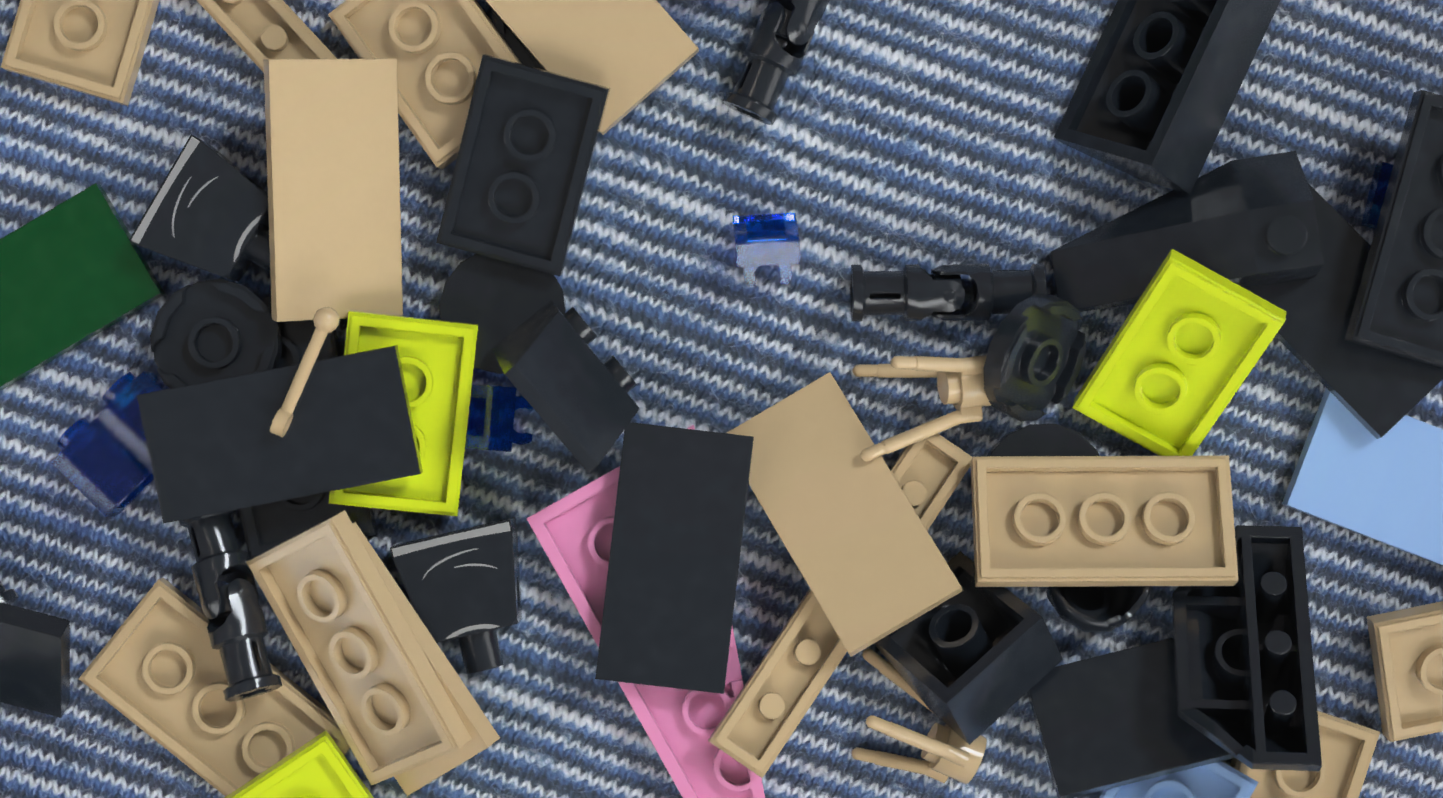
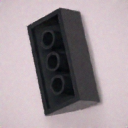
[1054,0,1281,195]

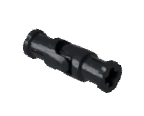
[722,0,830,125]
[850,263,1046,322]
[179,510,282,702]

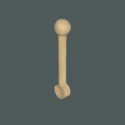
[270,307,339,437]

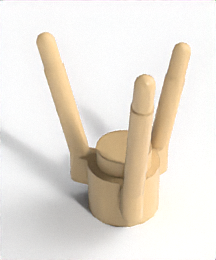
[853,355,991,461]
[851,648,987,784]

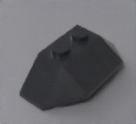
[1171,525,1322,771]

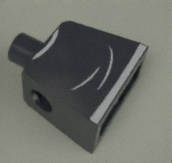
[129,134,270,282]
[390,517,522,674]

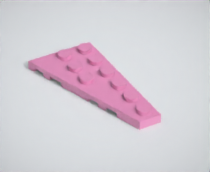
[526,425,765,798]

